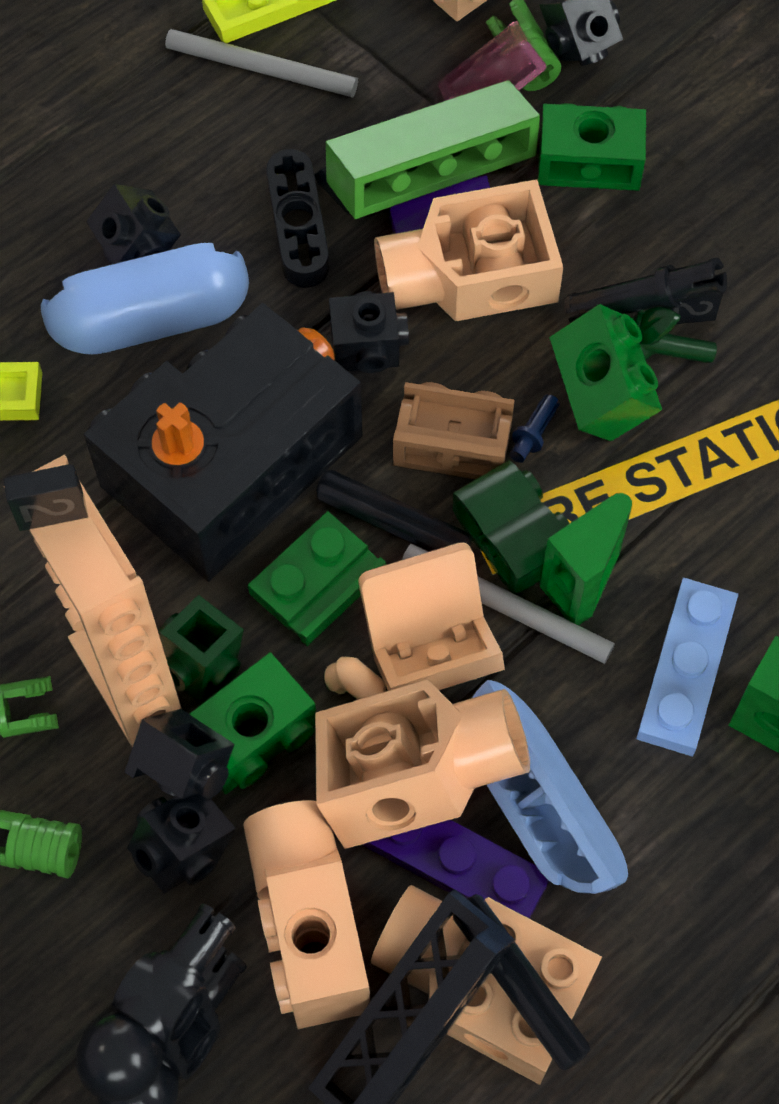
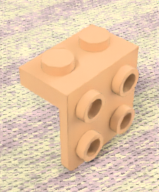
[358,543,505,691]

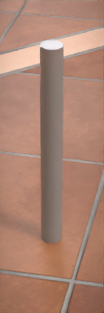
[165,29,358,98]
[402,544,615,664]

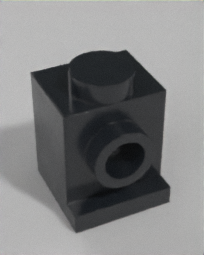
[125,709,235,799]

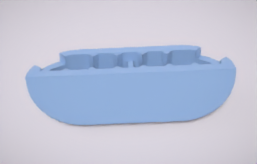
[41,243,249,354]
[473,680,628,894]

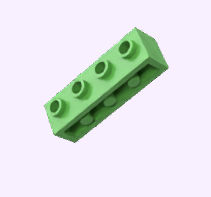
[326,80,540,219]

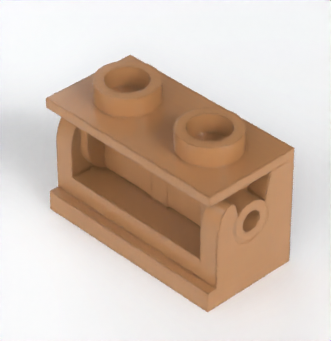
[393,382,515,479]

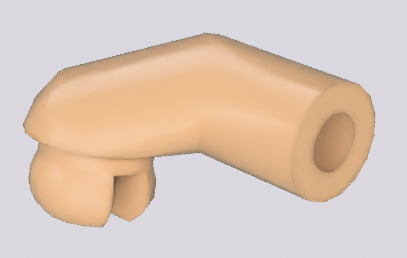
[324,657,386,700]

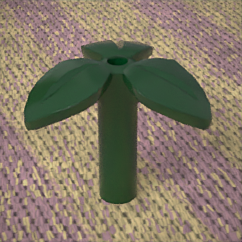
[633,307,717,363]

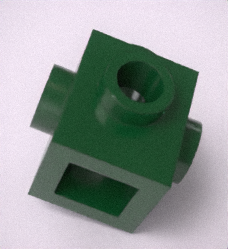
[158,595,244,701]

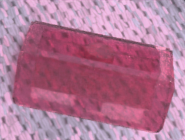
[438,21,546,101]

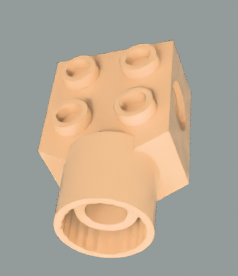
[374,179,563,321]
[315,679,530,849]
[243,800,370,1029]
[371,885,602,1085]

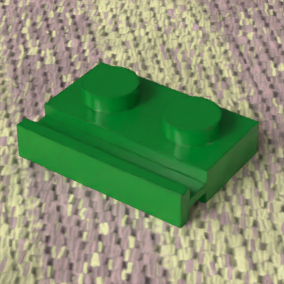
[248,511,386,646]

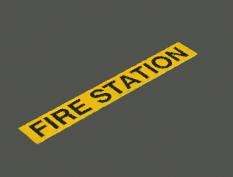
[481,400,779,575]

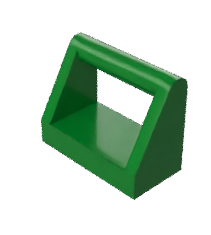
[540,493,632,625]

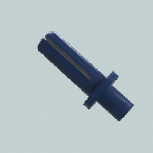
[509,394,560,463]

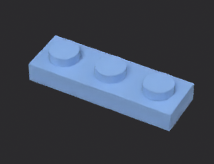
[636,578,738,757]

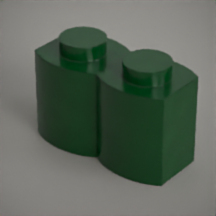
[452,460,570,595]

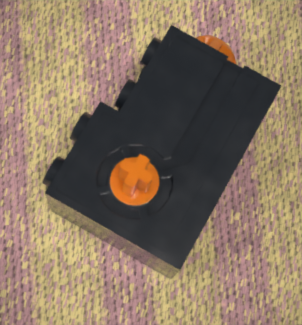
[84,303,363,582]

